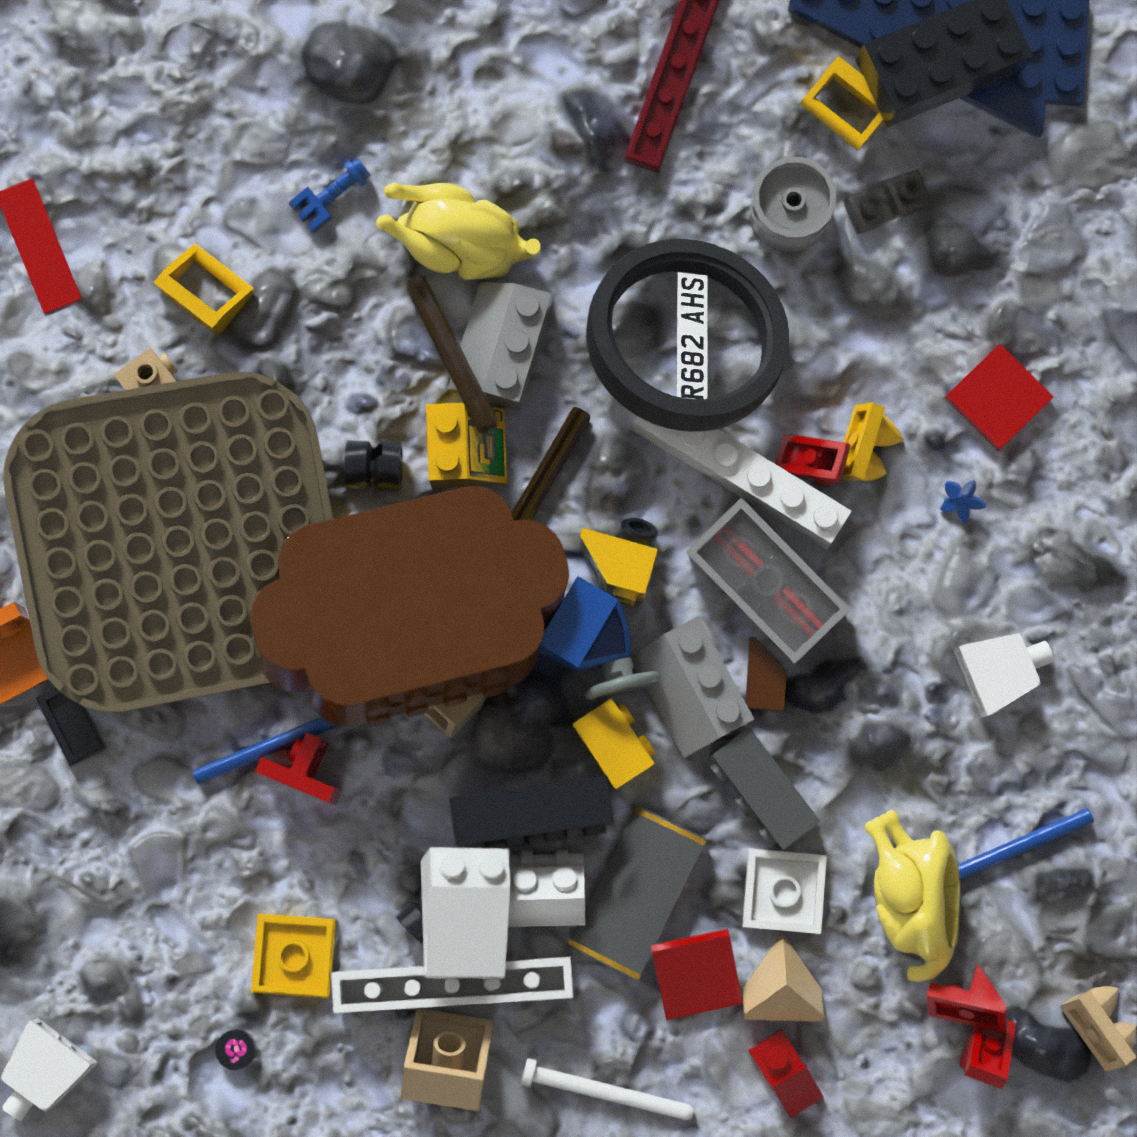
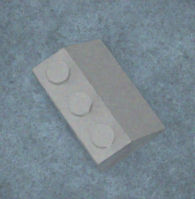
[448,282,552,411]
[629,616,754,759]

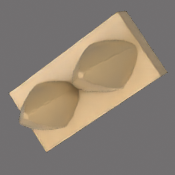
[1060,986,1137,1072]

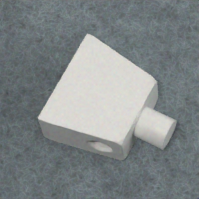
[953,633,1054,718]
[1,1018,98,1121]

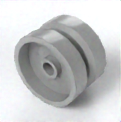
[750,157,836,251]

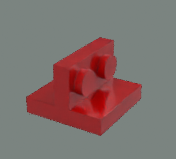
[255,732,342,805]

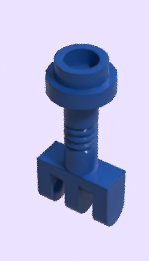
[289,158,371,233]

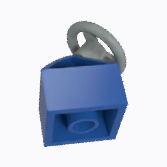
[539,576,661,700]

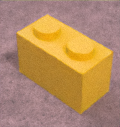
[572,698,656,791]

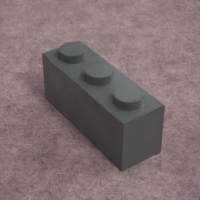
[709,727,821,851]

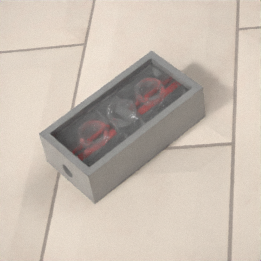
[686,498,851,664]

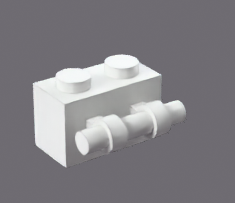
[508,849,585,927]

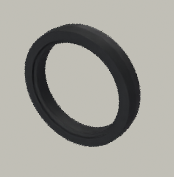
[586,239,789,432]

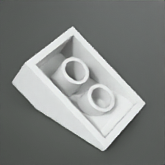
[421,847,510,979]

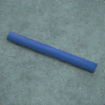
[193,717,338,785]
[959,808,1094,880]

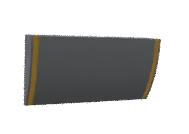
[567,805,707,982]

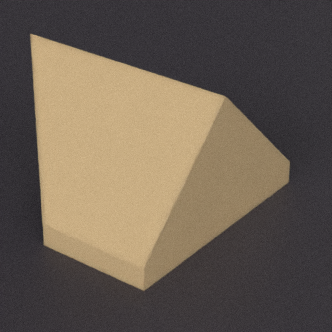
[743,932,824,1022]

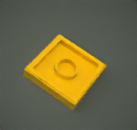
[251,913,337,998]

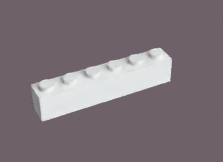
[632,416,851,550]
[331,956,573,1013]

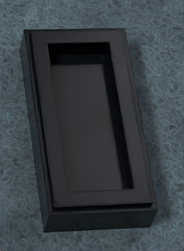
[36,687,107,767]

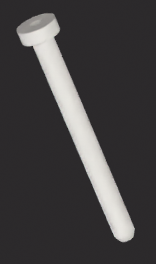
[521,1058,694,1120]

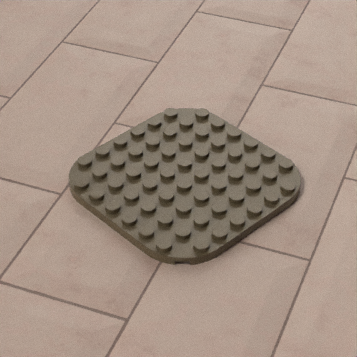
[3,372,333,712]

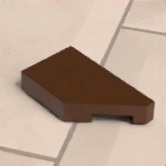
[745,637,787,712]

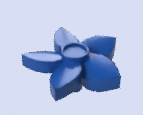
[940,480,986,524]

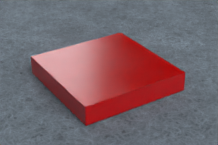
[944,344,1054,451]
[650,929,743,1020]

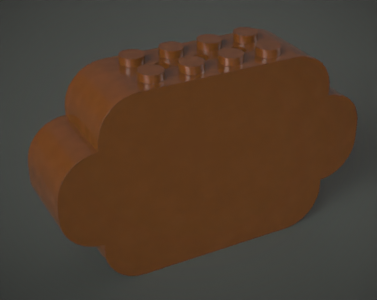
[251,486,569,727]

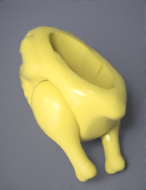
[376,183,541,280]
[865,810,960,982]

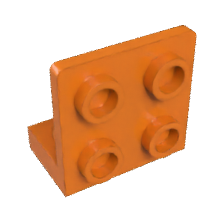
[0,602,49,706]

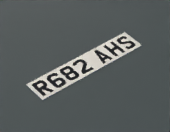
[677,272,708,399]

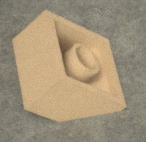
[401,1008,494,1111]

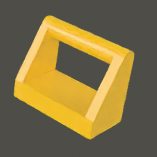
[800,56,884,151]
[153,243,255,337]

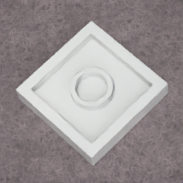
[742,848,827,934]

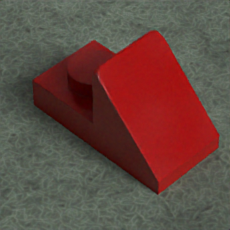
[774,433,851,488]
[926,966,1009,1033]
[959,1020,1016,1089]
[748,1029,824,1118]

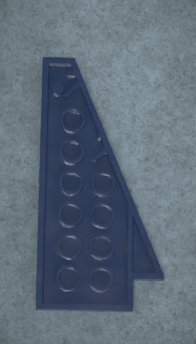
[788,0,1089,137]

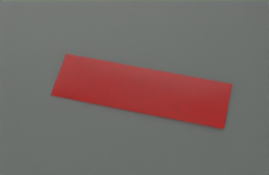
[0,178,82,314]

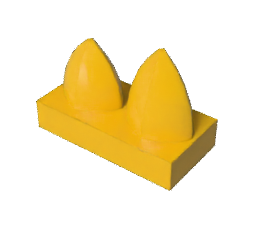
[841,402,904,482]

